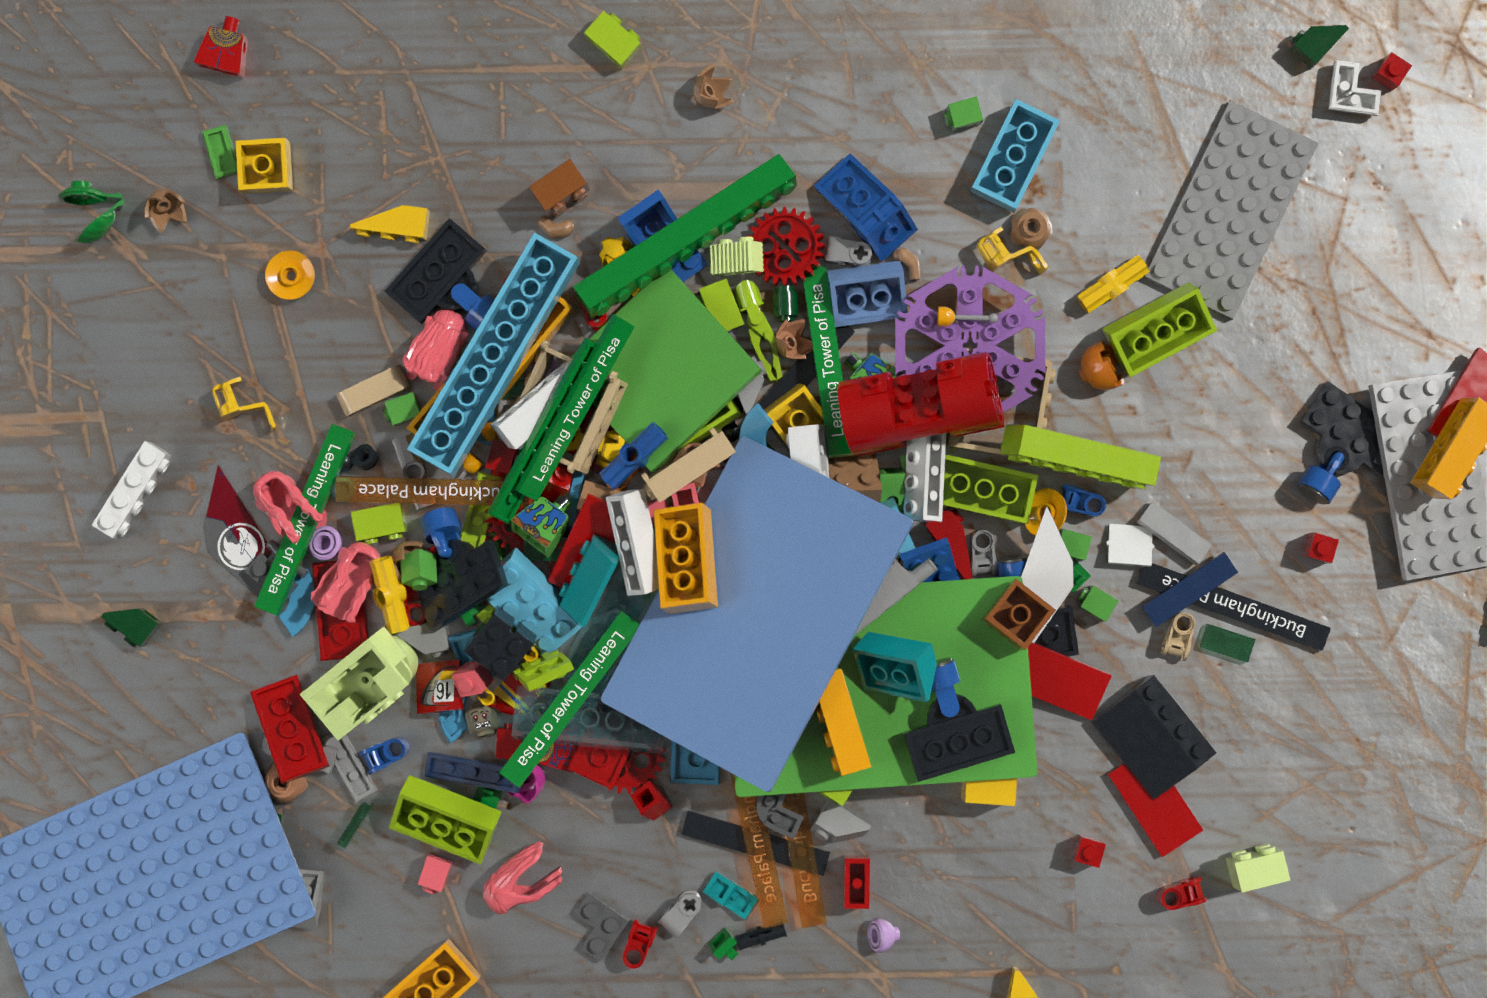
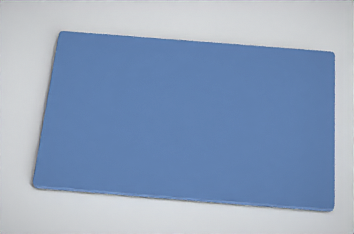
[601,437,913,792]
[0,733,316,998]

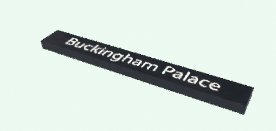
[1136,563,1331,651]

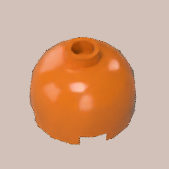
[1078,340,1124,391]

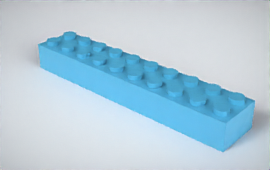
[407,232,580,477]

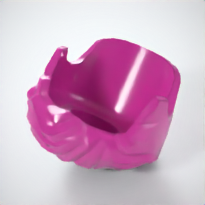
[508,765,545,804]

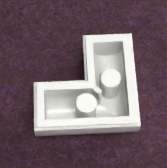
[1328,60,1381,116]

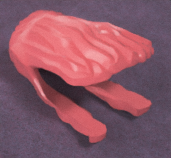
[402,310,468,391]
[253,471,327,544]
[311,542,381,623]
[483,841,562,914]

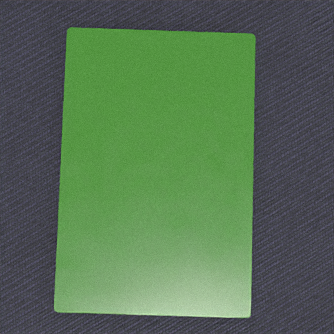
[734,576,1037,797]

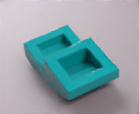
[703,871,760,920]

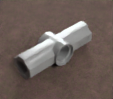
[392,433,437,510]

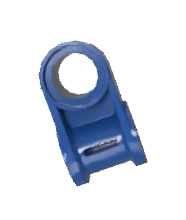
[1062,484,1106,517]
[359,737,409,775]

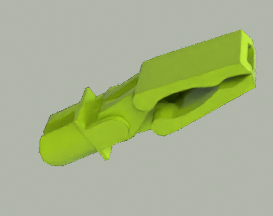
[735,280,782,382]

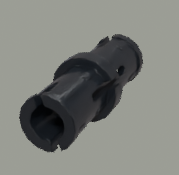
[735,921,787,951]

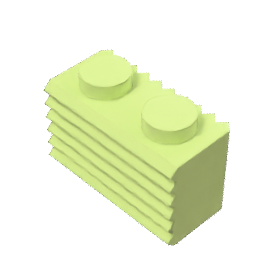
[710,237,764,276]

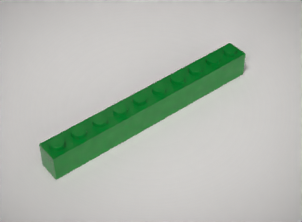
[573,154,797,318]

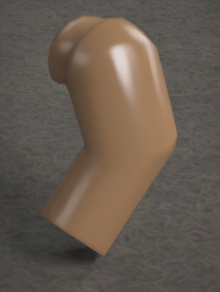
[536,215,574,239]
[893,247,920,281]

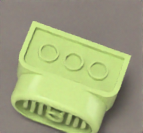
[300,627,418,740]

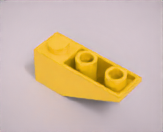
[350,205,430,244]

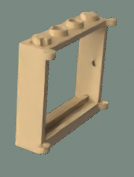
[499,340,628,474]
[946,346,1055,466]
[640,427,736,503]

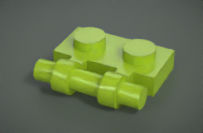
[512,649,574,692]

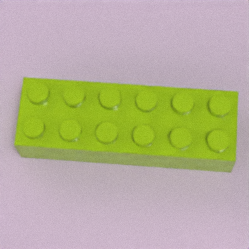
[1000,424,1161,490]

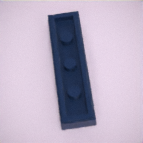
[1141,552,1239,627]
[424,752,521,793]

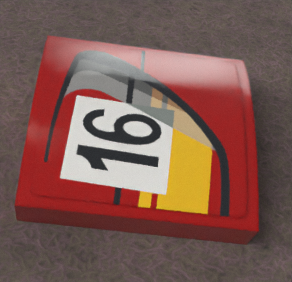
[416,660,463,715]

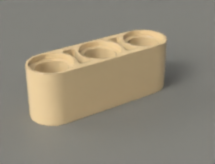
[336,365,411,417]

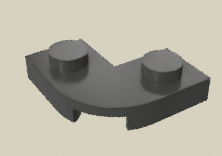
[756,794,804,839]

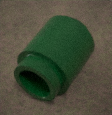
[773,286,799,323]

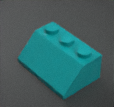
[559,534,619,628]
[852,632,937,702]

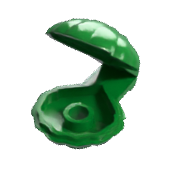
[58,180,124,244]

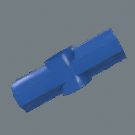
[599,422,668,490]

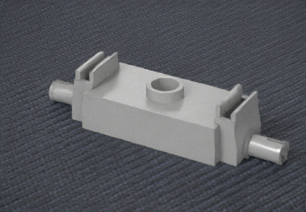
[854,558,938,636]

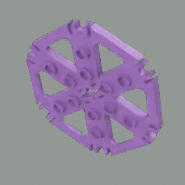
[895,266,1046,413]

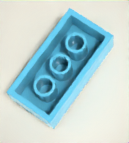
[970,99,1060,213]
[487,547,582,654]

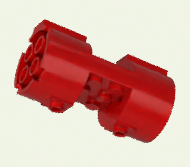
[838,352,1005,456]

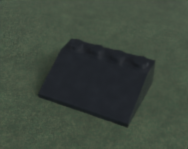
[1091,675,1217,800]

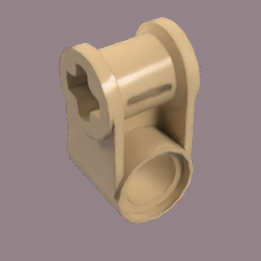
[1161,611,1195,661]

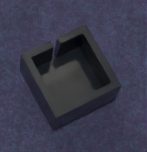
[464,605,537,682]

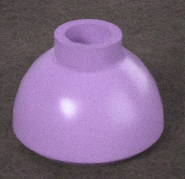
[308,526,342,560]
[868,918,900,953]

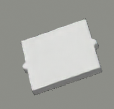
[1106,524,1155,567]

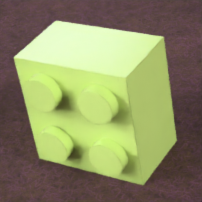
[1226,843,1291,892]

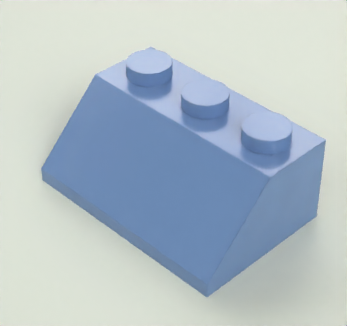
[827,261,908,327]

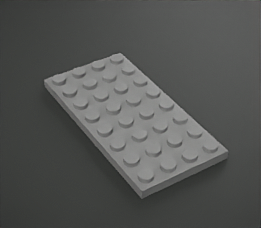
[1144,100,1319,320]
[1368,370,1487,581]

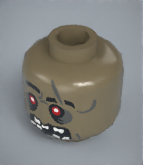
[465,701,500,739]

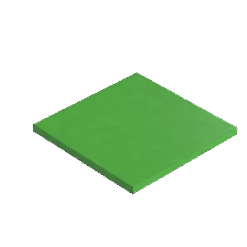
[565,269,763,473]

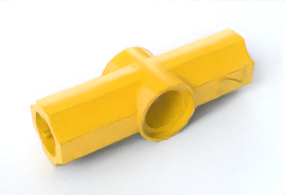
[1076,255,1150,314]
[370,556,410,634]

